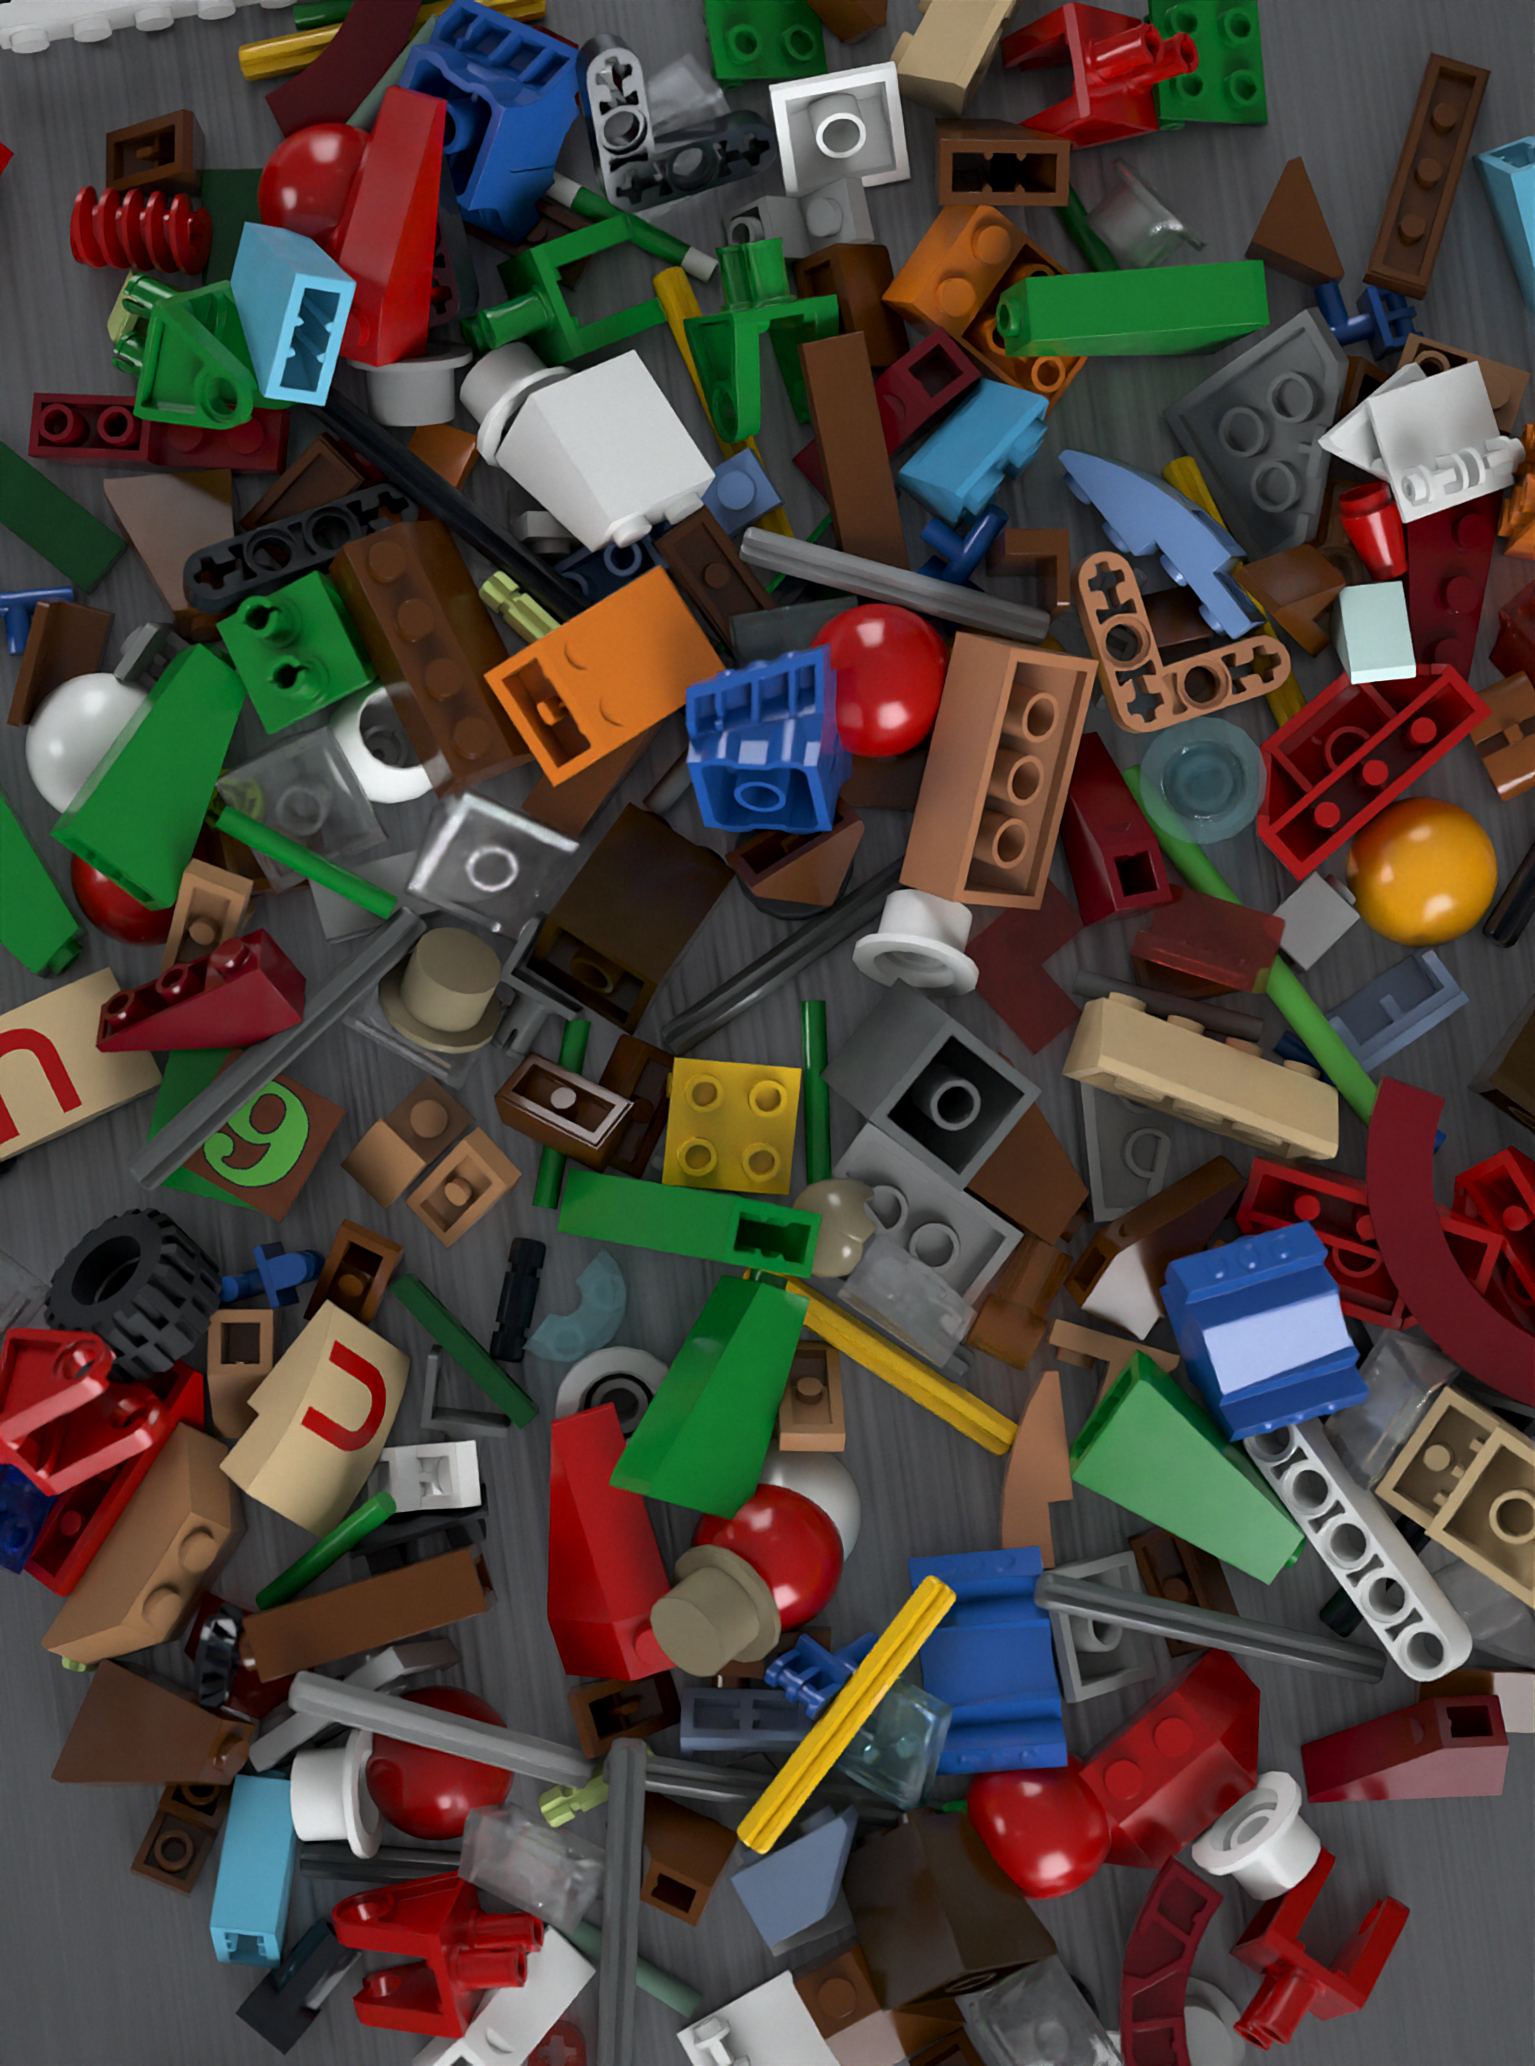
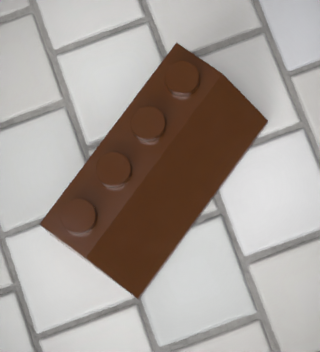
[328,520,536,800]

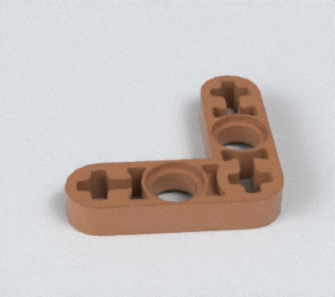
[1070,551,1291,734]

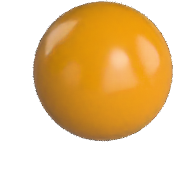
[1345,796,1498,948]

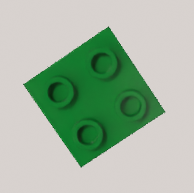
[702,0,828,91]
[1143,0,1268,131]

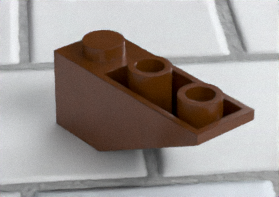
[1063,1155,1248,1341]

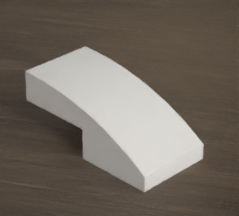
[361,1440,481,1513]

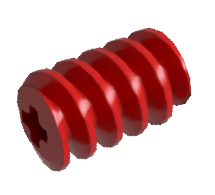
[70,185,212,276]

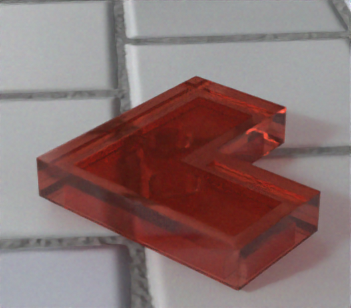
[964,878,1084,1056]

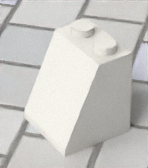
[495,350,716,552]

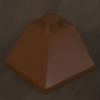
[792,1934,967,2066]

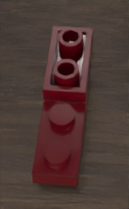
[28,393,291,478]

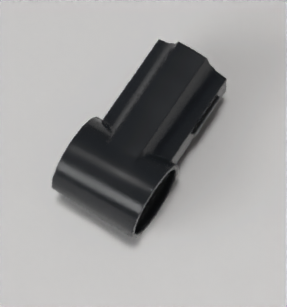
[235,1917,363,2055]

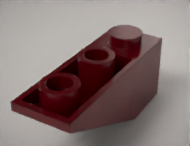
[792,326,982,506]
[1059,732,1173,927]
[96,927,306,1053]
[1300,1695,1509,1803]

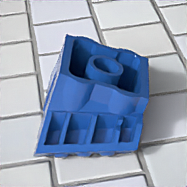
[399,0,580,245]
[686,643,852,835]
[1160,1220,1371,1443]
[908,1546,1067,1776]

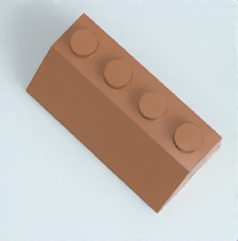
[899,631,1099,910]

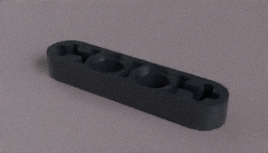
[182,482,419,614]

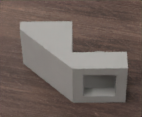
[722,177,874,268]

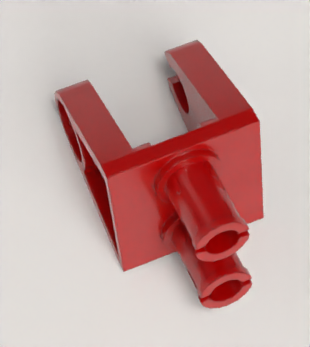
[1000,2,1199,152]
[0,1327,169,1496]
[1229,1844,1410,2051]
[331,1869,544,2038]

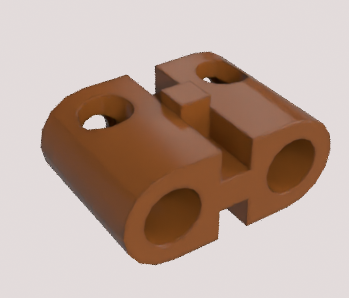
[1467,670,1535,803]

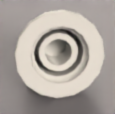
[460,342,578,468]
[852,889,979,998]
[290,1728,385,1859]
[1192,1771,1321,1900]

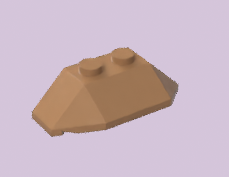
[40,1421,247,1666]

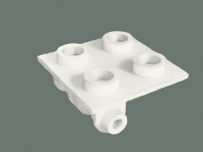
[1365,361,1526,523]
[676,1969,840,2066]

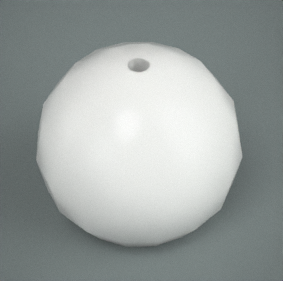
[327,679,433,804]

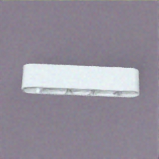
[1243,1417,1472,1681]

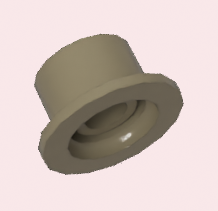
[378,927,502,1054]
[650,1544,781,1677]

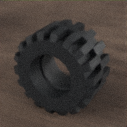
[44,1208,223,1384]

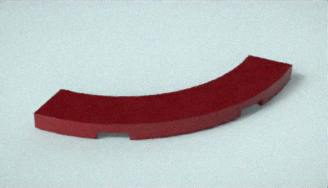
[265,0,422,139]
[1365,1074,1535,1408]
[1118,1854,1225,2066]

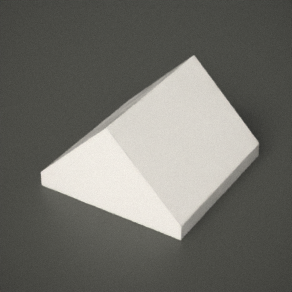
[768,61,911,198]

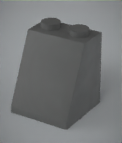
[819,977,1042,1193]

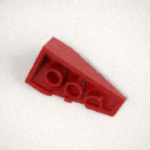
[332,85,447,367]
[546,1402,678,1681]

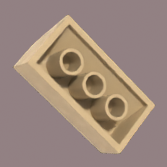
[889,0,1024,118]
[1062,992,1339,1162]

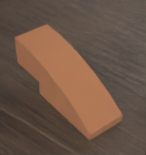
[998,1369,1074,1569]

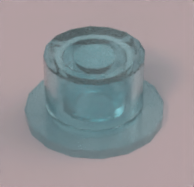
[1139,717,1268,845]

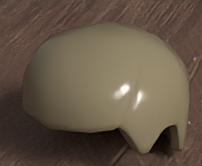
[791,1178,877,1278]

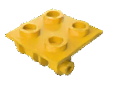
[661,1057,802,1195]

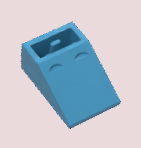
[896,378,1049,531]

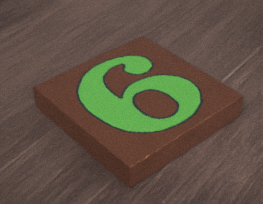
[181,1047,347,1223]

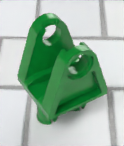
[460,212,669,368]
[683,237,839,444]
[112,273,301,430]
[216,570,378,735]

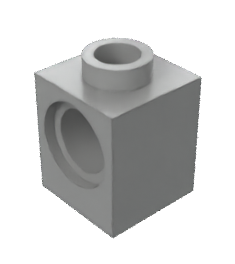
[1258,871,1361,975]

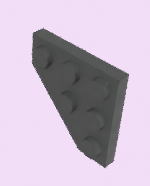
[1162,307,1350,563]

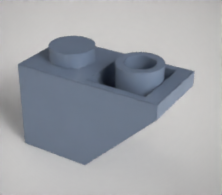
[729,1804,859,1948]

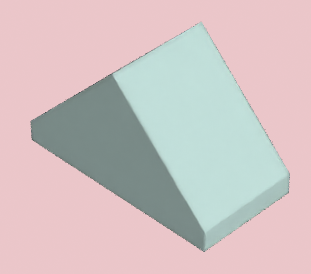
[1329,581,1416,684]

